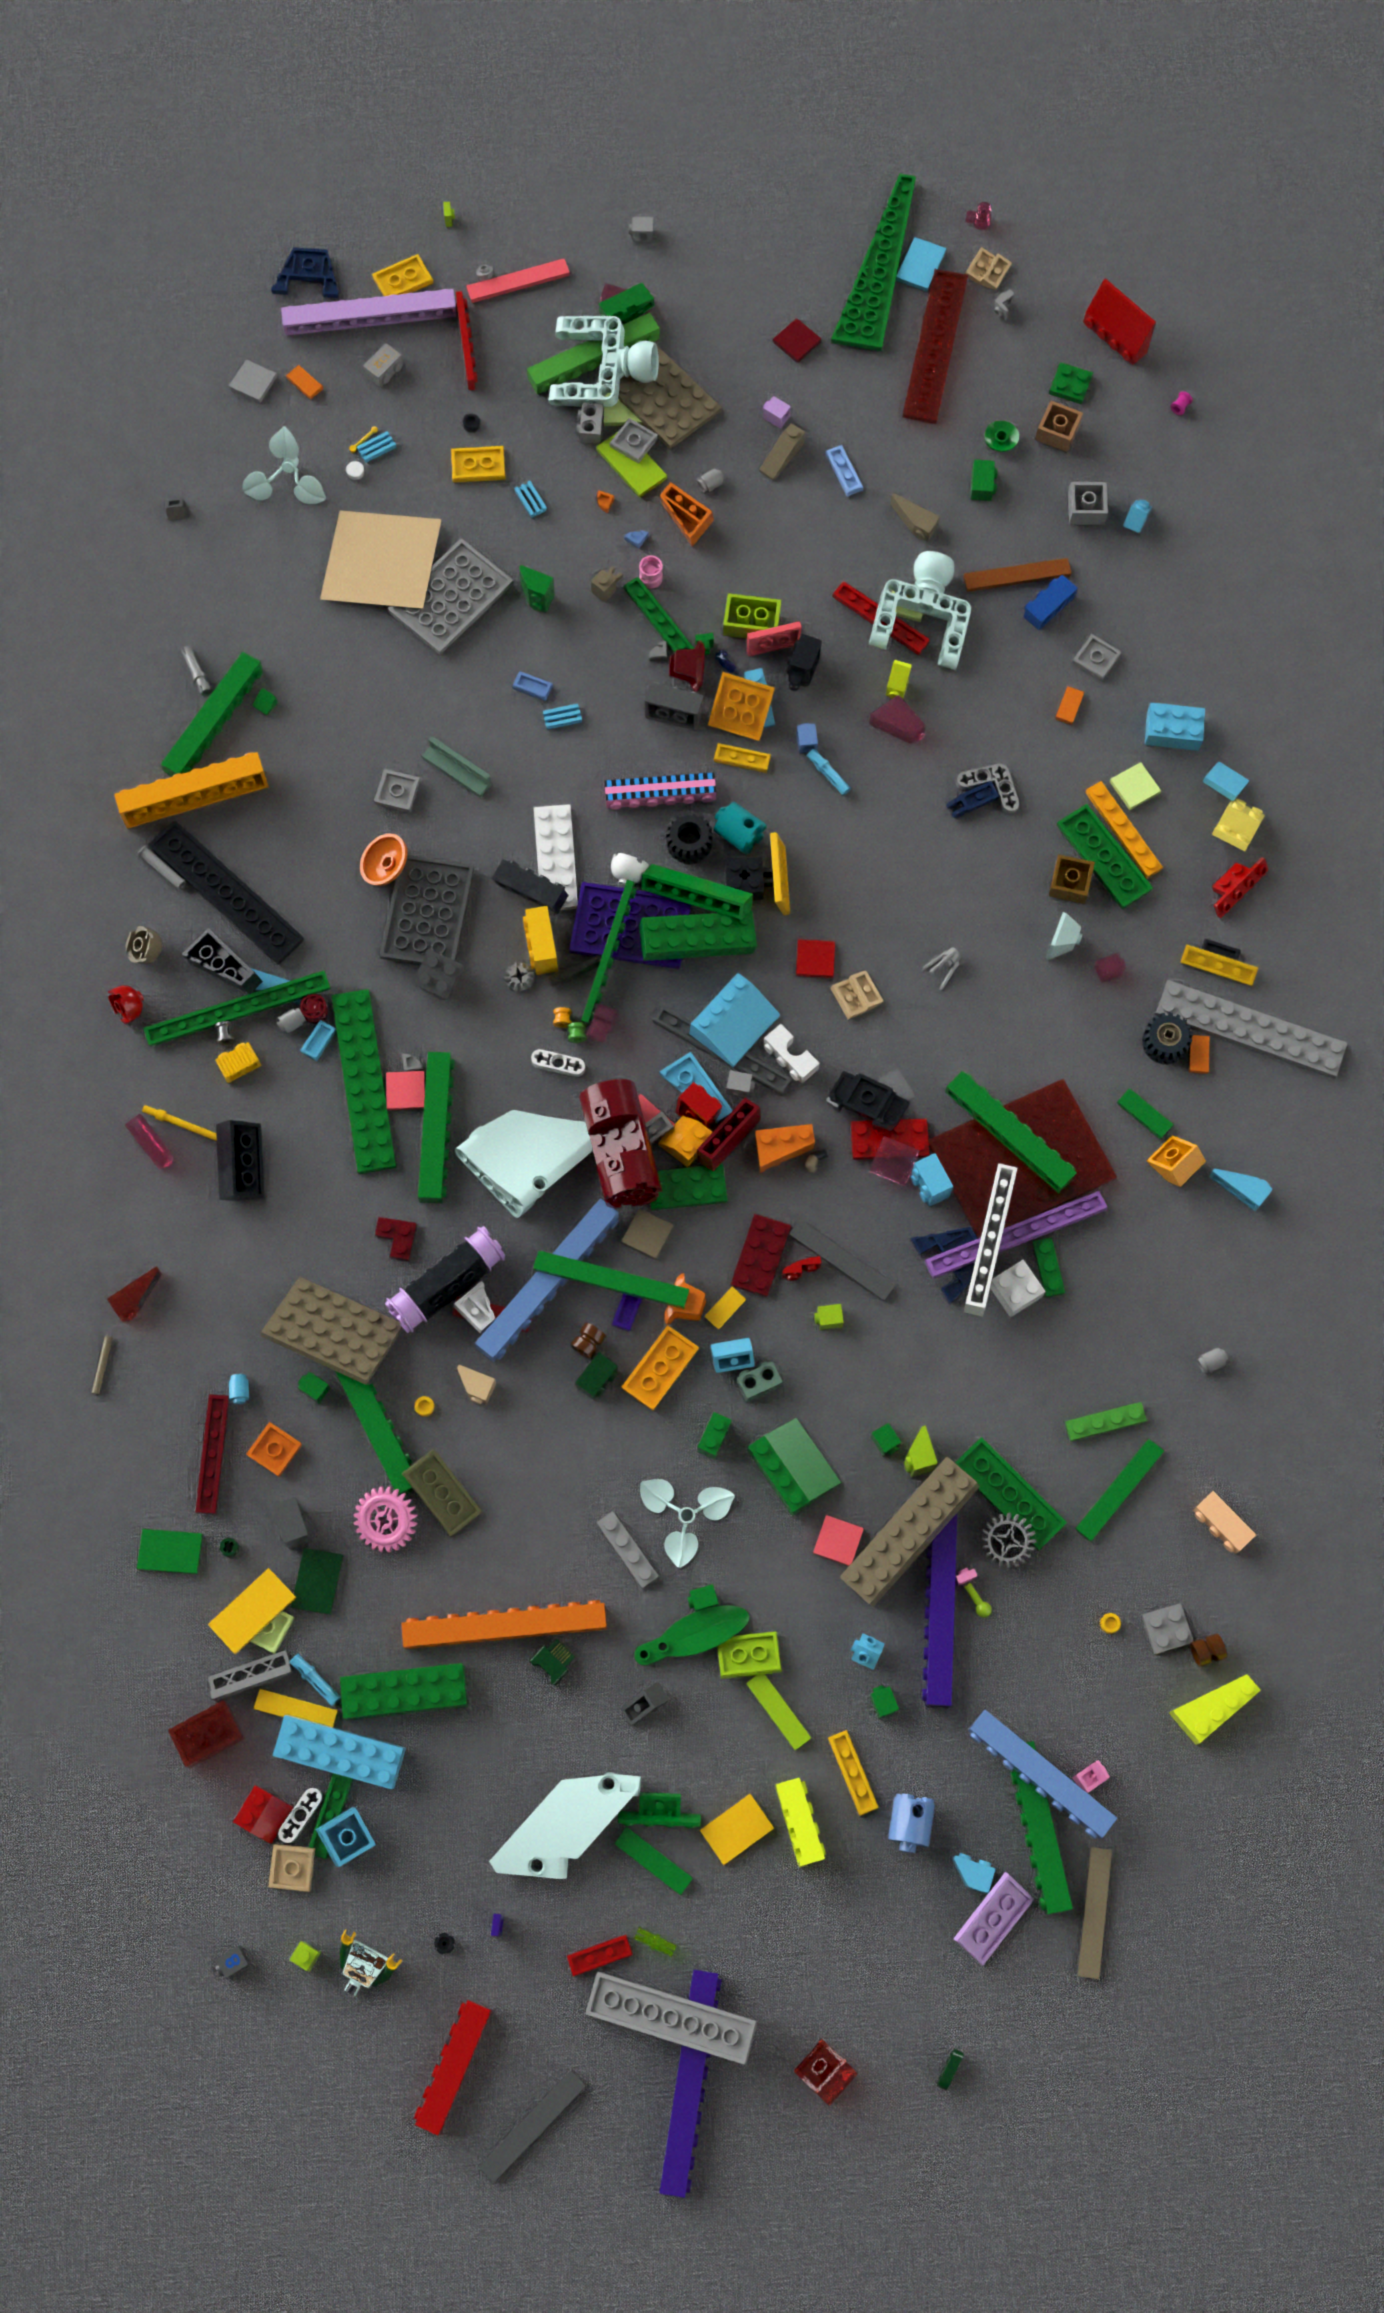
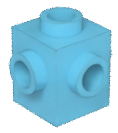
[851,1633,885,1670]

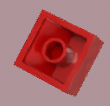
[675,1082,722,1129]
[233,1785,294,1844]

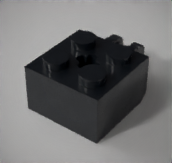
[786,634,822,692]
[725,857,774,901]

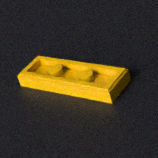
[714,743,771,773]

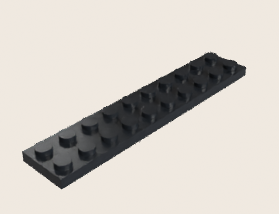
[148,820,305,965]

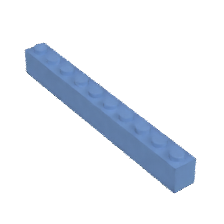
[475,1198,619,1363]

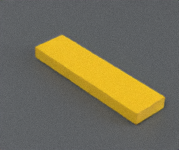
[1180,944,1259,986]
[253,1689,338,1727]
[828,1730,879,1816]

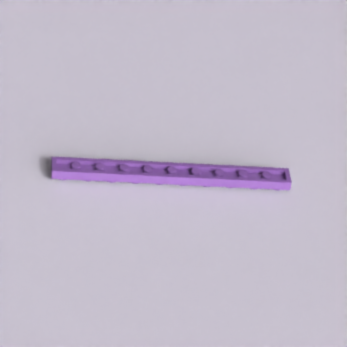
[925,1191,1108,1279]

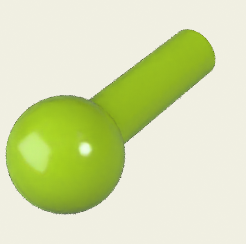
[964,1582,992,1618]

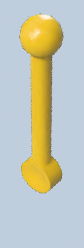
[349,426,378,453]

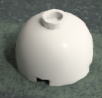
[611,853,649,886]

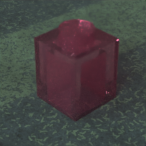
[1094,953,1126,983]

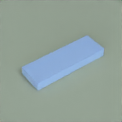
[825,445,863,496]

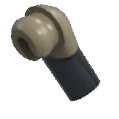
[805,1148,828,1173]

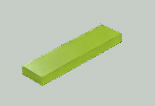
[746,1674,811,1751]

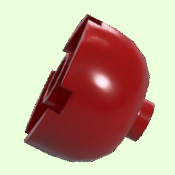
[108,985,144,1024]

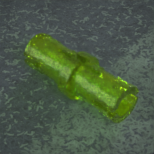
[634,1926,677,1957]

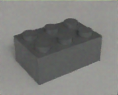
[645,682,703,731]

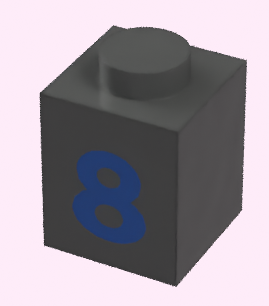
[215,1946,251,1978]

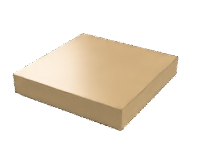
[268,1844,316,1892]

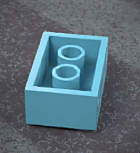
[1145,703,1205,751]

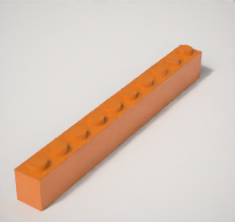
[401,1600,607,1649]

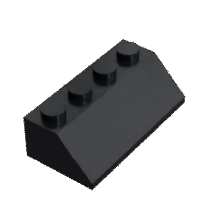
[216,1120,265,1201]

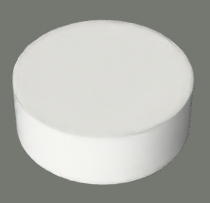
[346,461,364,480]

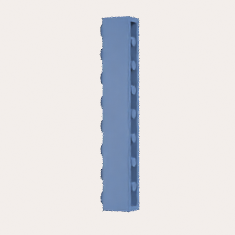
[968,1710,1117,1839]

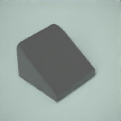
[165,498,185,520]

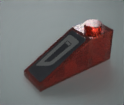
[107,1266,162,1322]

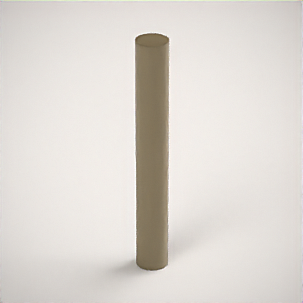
[92,1336,113,1395]

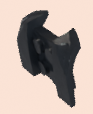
[826,1071,910,1131]

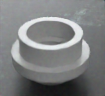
[476,265,493,281]

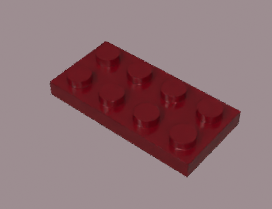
[730,1213,791,1298]

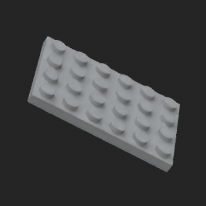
[388,538,514,655]

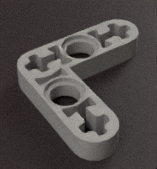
[956,764,1019,815]

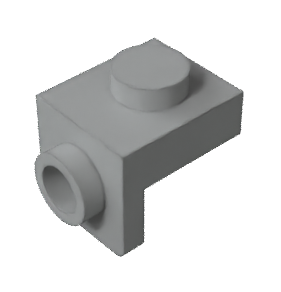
[993,289,1015,321]

